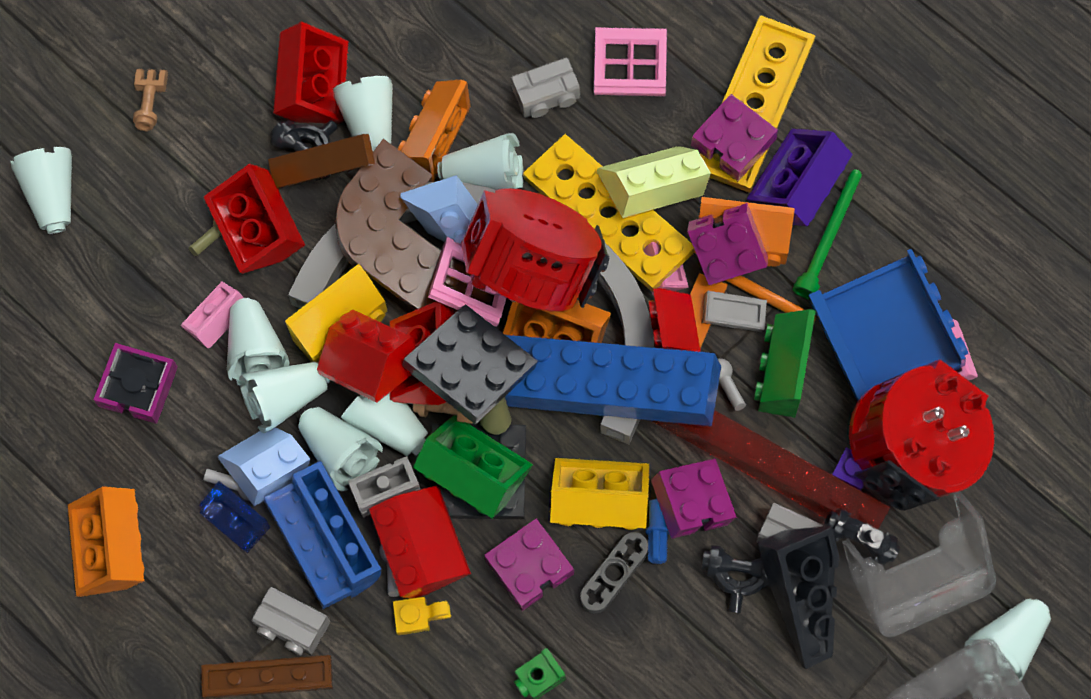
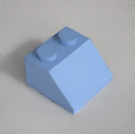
[401,175,478,243]
[218,427,310,506]

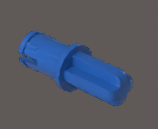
[646,499,670,564]

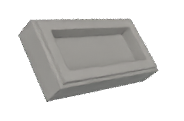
[702,291,767,332]

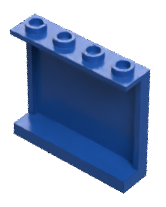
[809,249,969,402]

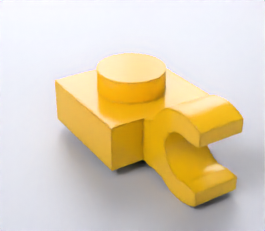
[393,597,451,635]

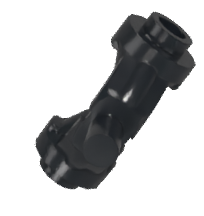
[271,120,338,181]
[823,508,900,566]
[702,545,771,613]

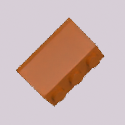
[398,80,470,182]
[695,197,795,266]
[503,300,611,343]
[68,487,144,597]

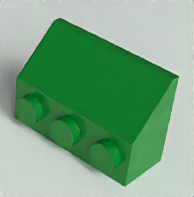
[754,309,816,418]
[413,415,533,519]

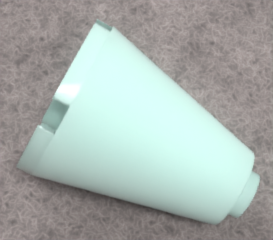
[333,76,393,152]
[437,133,523,190]
[10,147,72,234]
[227,298,289,386]
[239,362,330,433]
[341,393,428,456]
[298,407,383,491]
[965,599,1051,688]

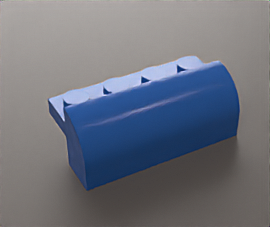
[264,461,381,609]

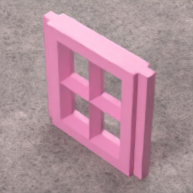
[594,28,667,96]
[428,237,506,327]

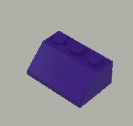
[746,128,853,227]

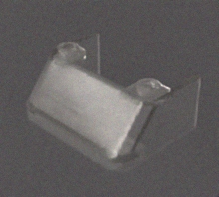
[843,491,996,637]
[886,638,1031,699]

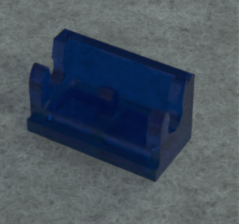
[199,481,271,554]

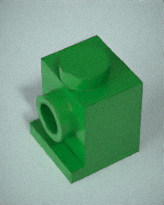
[514,648,566,699]

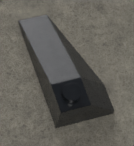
[758,526,839,669]

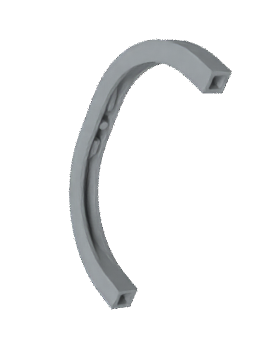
[288,182,654,445]

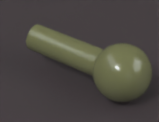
[189,220,222,256]

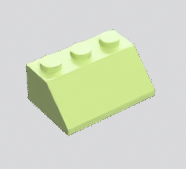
[597,146,711,218]

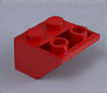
[648,288,701,352]

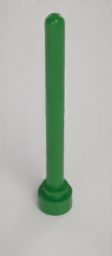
[793,169,862,300]

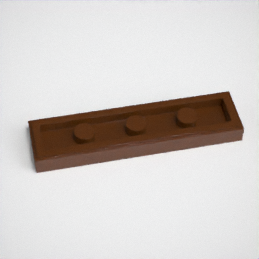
[268,134,375,188]
[201,655,333,699]

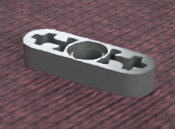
[581,532,648,614]

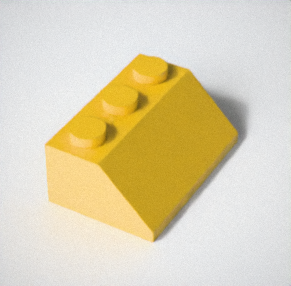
[285,264,388,364]
[550,458,649,530]

